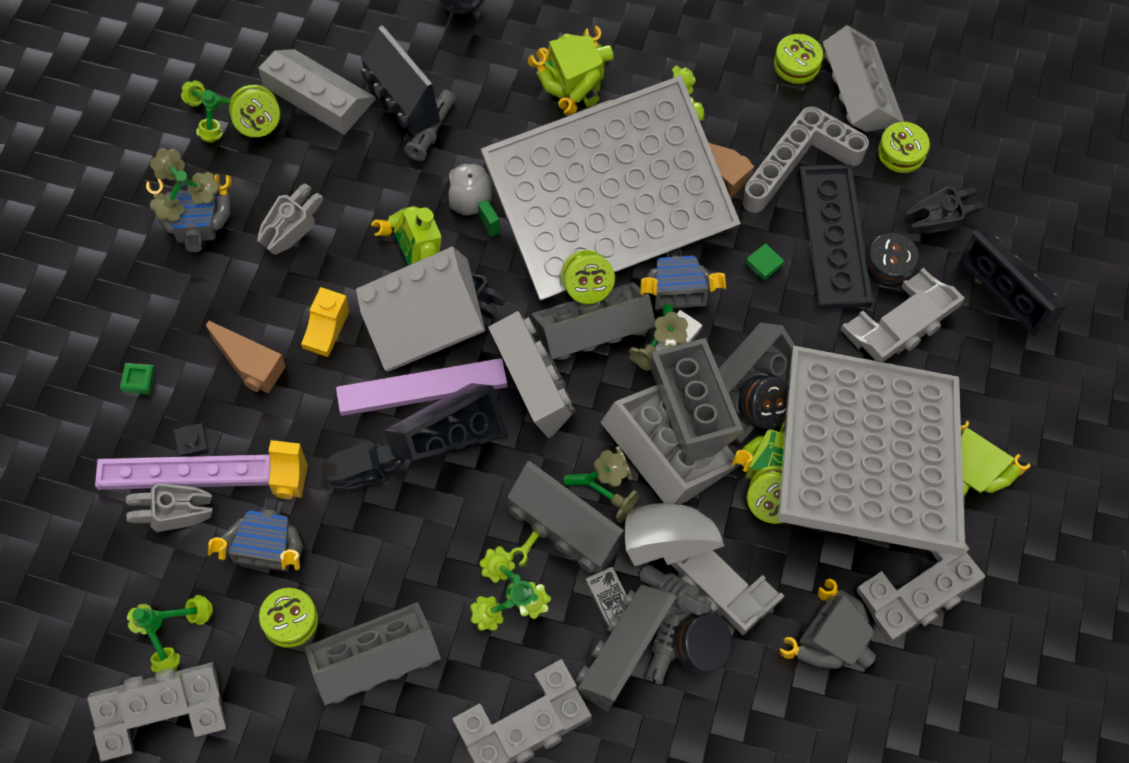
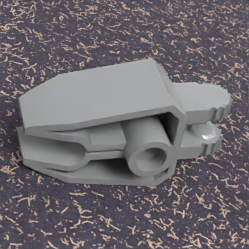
[257,184,323,255]
[126,483,212,532]

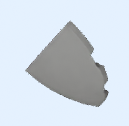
[625,503,724,566]

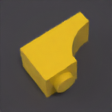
[301,287,350,357]
[269,440,308,499]

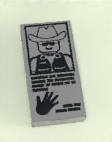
[585,567,627,627]

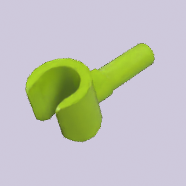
[510,531,539,567]

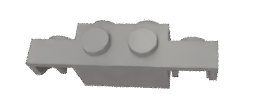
[841,268,965,362]
[856,543,986,644]
[671,550,784,635]
[452,659,591,763]
[87,662,227,761]

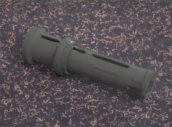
[404,90,456,161]

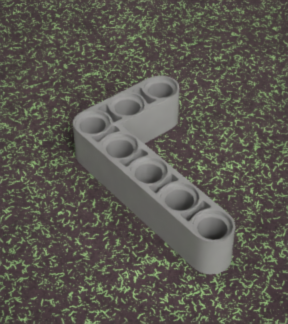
[742,107,869,213]

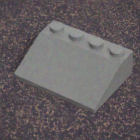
[356,246,485,372]
[601,385,740,505]

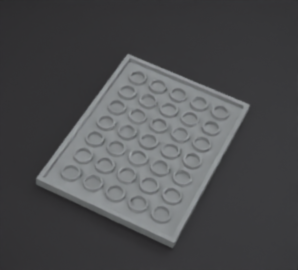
[481,75,741,301]
[778,346,965,556]

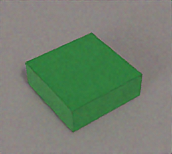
[478,200,500,237]
[745,243,784,281]
[120,363,155,394]

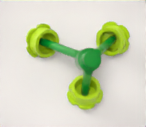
[181,81,232,143]
[127,595,213,673]

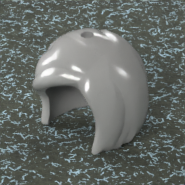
[449,164,493,216]

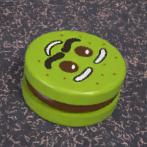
[774,34,823,84]
[229,85,280,137]
[878,122,930,173]
[561,250,615,304]
[747,466,784,524]
[259,588,318,648]

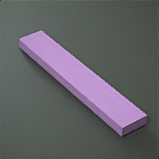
[336,358,507,416]
[95,455,270,490]

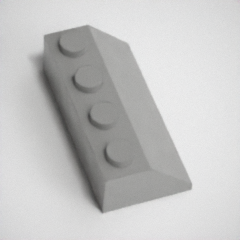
[823,25,904,132]
[258,49,375,135]
[488,311,572,438]

